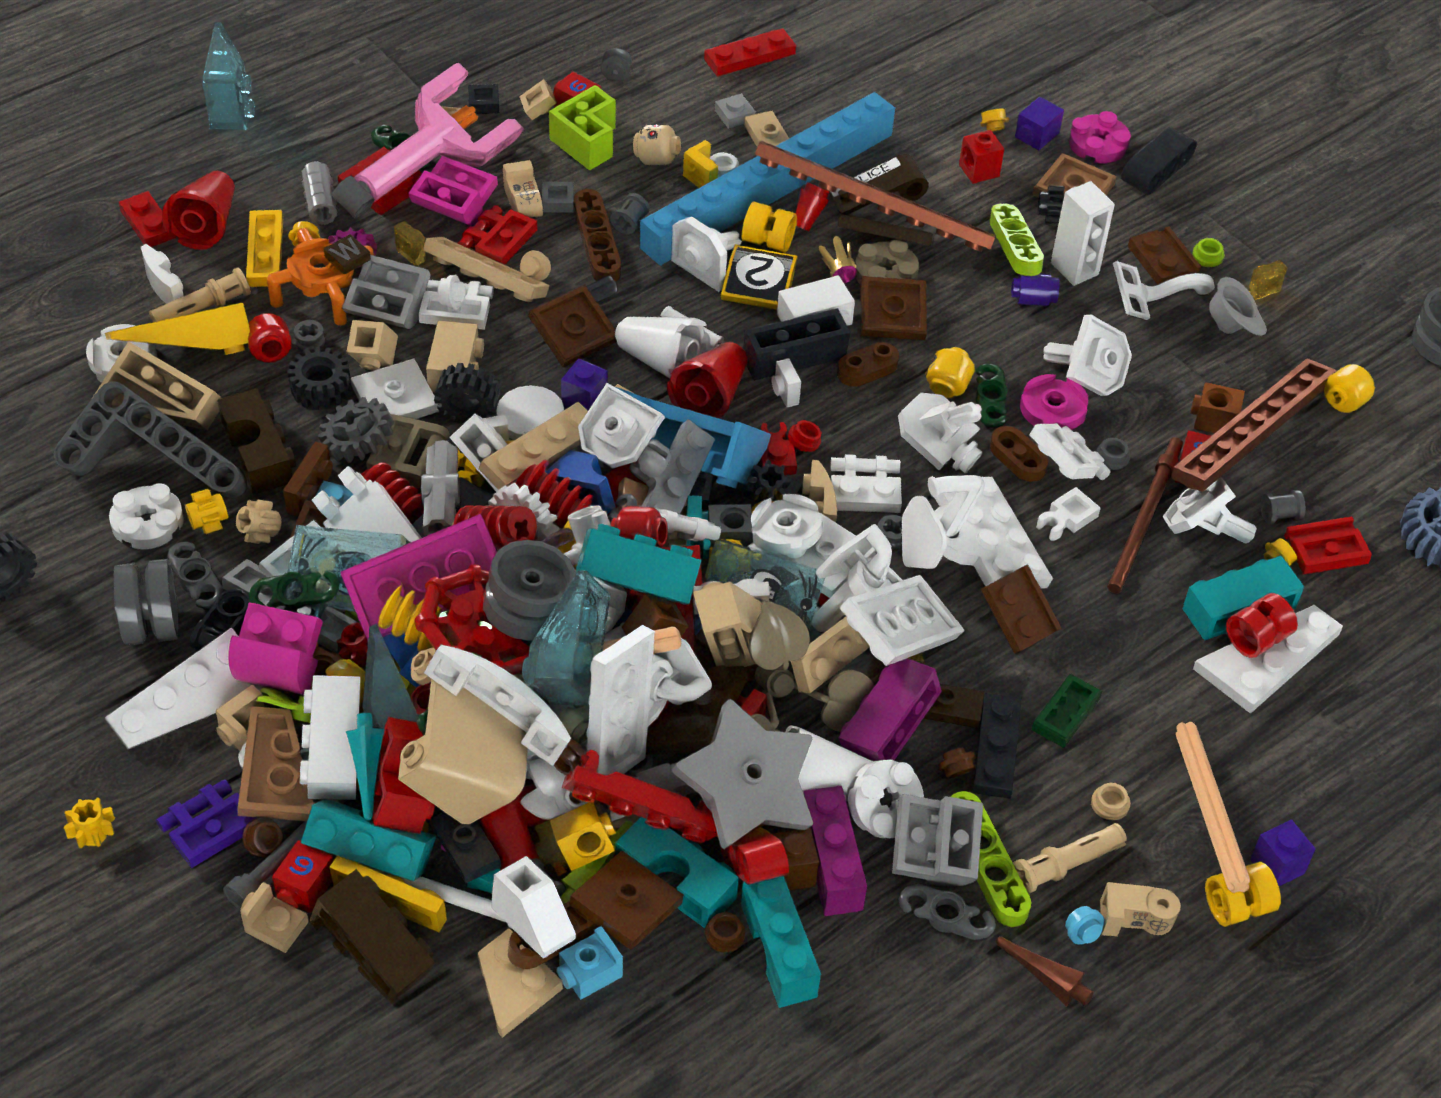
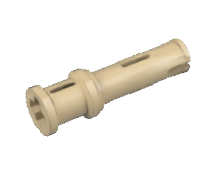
[149,267,251,322]
[1013,823,1127,894]

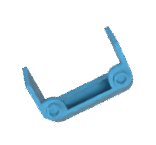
[616,387,771,488]

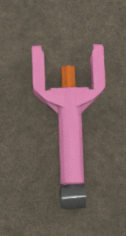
[331,63,524,219]

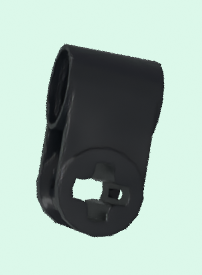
[190,589,250,651]

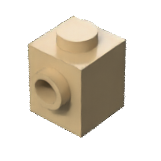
[347,320,398,370]

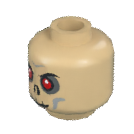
[633,125,681,165]

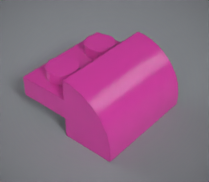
[409,156,498,225]
[228,602,323,696]

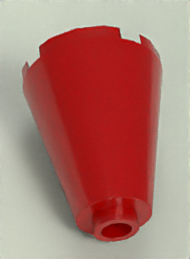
[162,171,235,250]
[667,342,748,419]

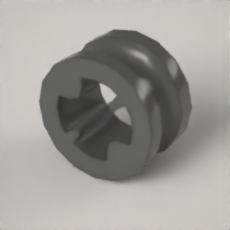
[293,320,325,353]
[878,515,902,550]

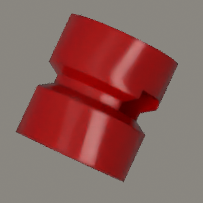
[1226,593,1298,658]

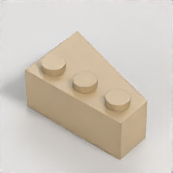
[92,341,222,430]
[693,582,762,667]

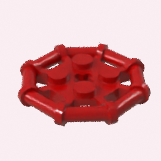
[414,564,548,675]

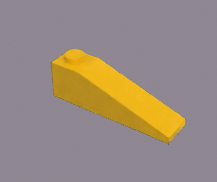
[105,303,250,355]

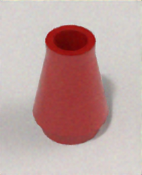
[796,182,830,232]

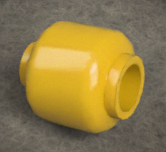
[926,347,975,398]
[1324,364,1375,413]

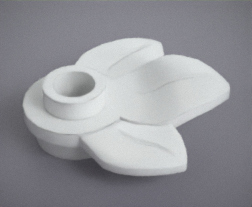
[520,759,588,820]

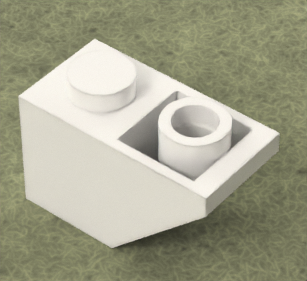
[491,856,576,958]

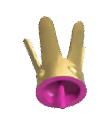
[819,236,857,283]

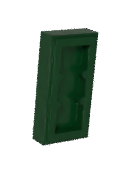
[1031,674,1102,748]

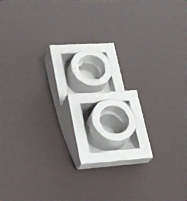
[141,244,183,304]

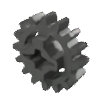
[318,397,394,463]

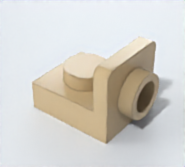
[216,684,264,750]
[240,882,309,953]

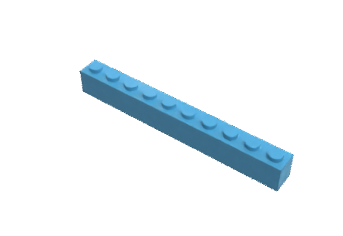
[640,92,895,266]

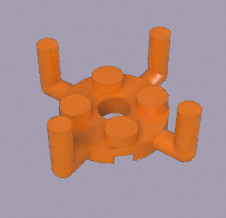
[267,228,374,326]

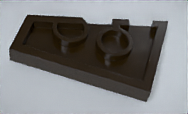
[646,666,748,754]

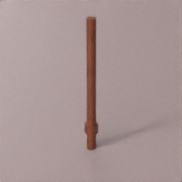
[1107,437,1183,594]

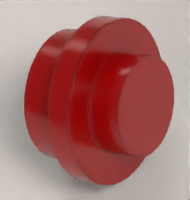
[788,420,822,452]

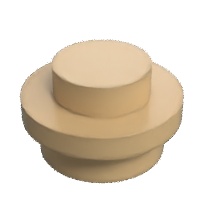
[520,250,551,281]
[1091,783,1130,820]

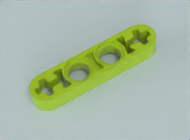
[990,204,1044,276]
[951,791,1031,927]

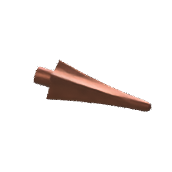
[996,937,1094,1007]

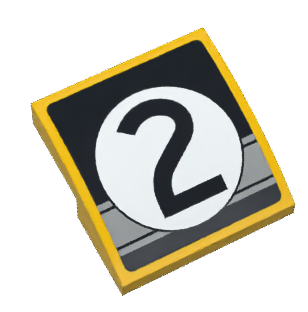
[721,245,798,310]

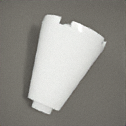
[615,317,710,379]
[785,725,873,801]

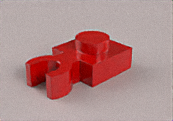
[760,422,797,475]

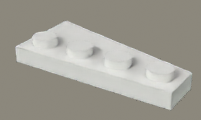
[1193,605,1343,714]
[105,627,264,749]

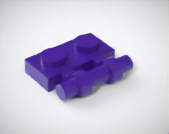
[156,779,257,868]

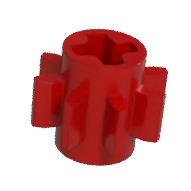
[336,622,386,667]

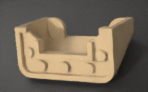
[398,648,532,824]

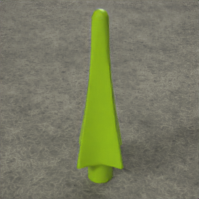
[560,821,633,904]

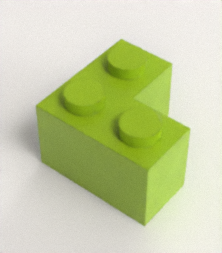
[549,85,616,170]

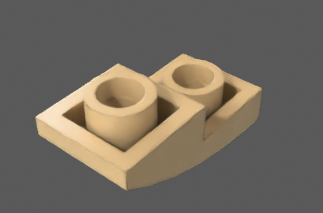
[802,460,837,523]

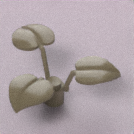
[748,601,875,776]

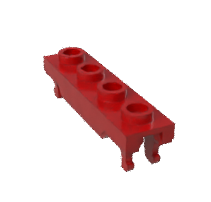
[562,749,718,843]

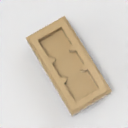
[744,111,789,147]

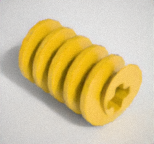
[378,584,454,652]

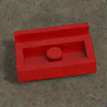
[1284,516,1372,575]

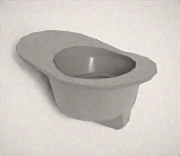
[1209,277,1267,336]

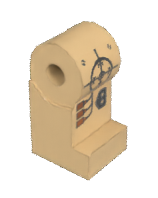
[503,160,543,218]
[1100,882,1181,936]

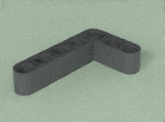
[54,382,247,499]

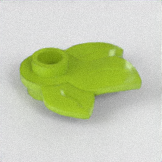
[257,687,311,723]

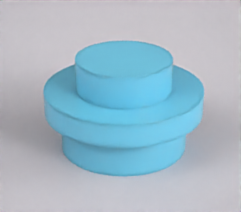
[1065,906,1105,945]

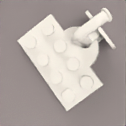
[902,475,1053,589]
[783,524,965,666]
[586,622,712,776]

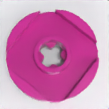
[1069,111,1131,164]
[1020,374,1088,430]

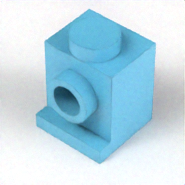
[556,926,623,1000]

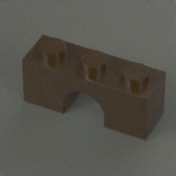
[217,388,296,495]

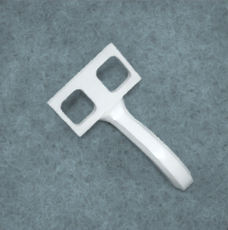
[1113,261,1215,320]

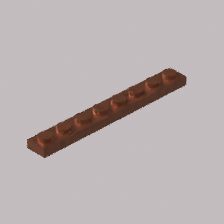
[755,141,995,252]
[1172,358,1337,492]

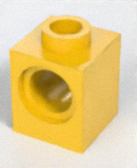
[550,802,616,871]

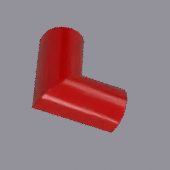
[480,784,552,870]

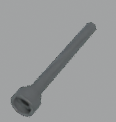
[223,785,359,910]

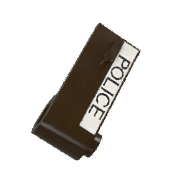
[829,154,929,215]

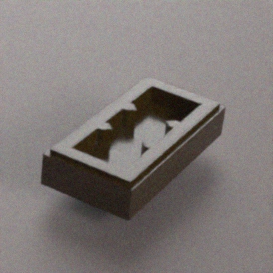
[923,683,985,729]

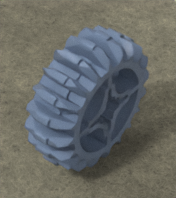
[1400,487,1441,570]

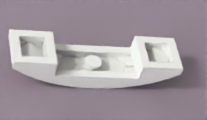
[424,645,571,766]

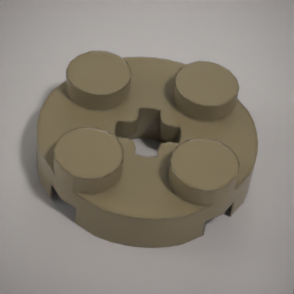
[855,239,919,284]

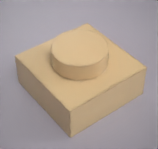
[520,79,556,120]

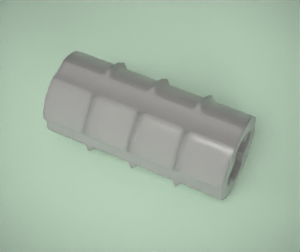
[301,161,337,225]

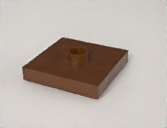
[860,276,927,340]
[528,285,617,368]
[569,850,684,950]

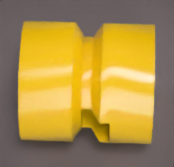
[741,201,797,253]
[1205,861,1281,927]

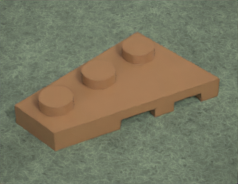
[238,706,315,821]

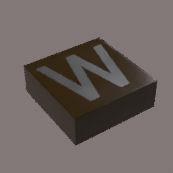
[324,234,371,274]

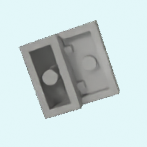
[342,255,431,329]
[892,794,983,886]

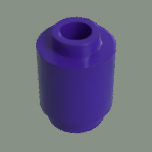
[1011,273,1059,306]

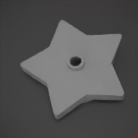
[672,699,813,849]

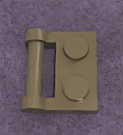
[366,414,450,489]

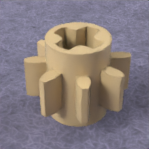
[236,499,281,544]

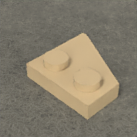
[478,928,563,1038]

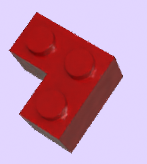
[373,717,435,834]

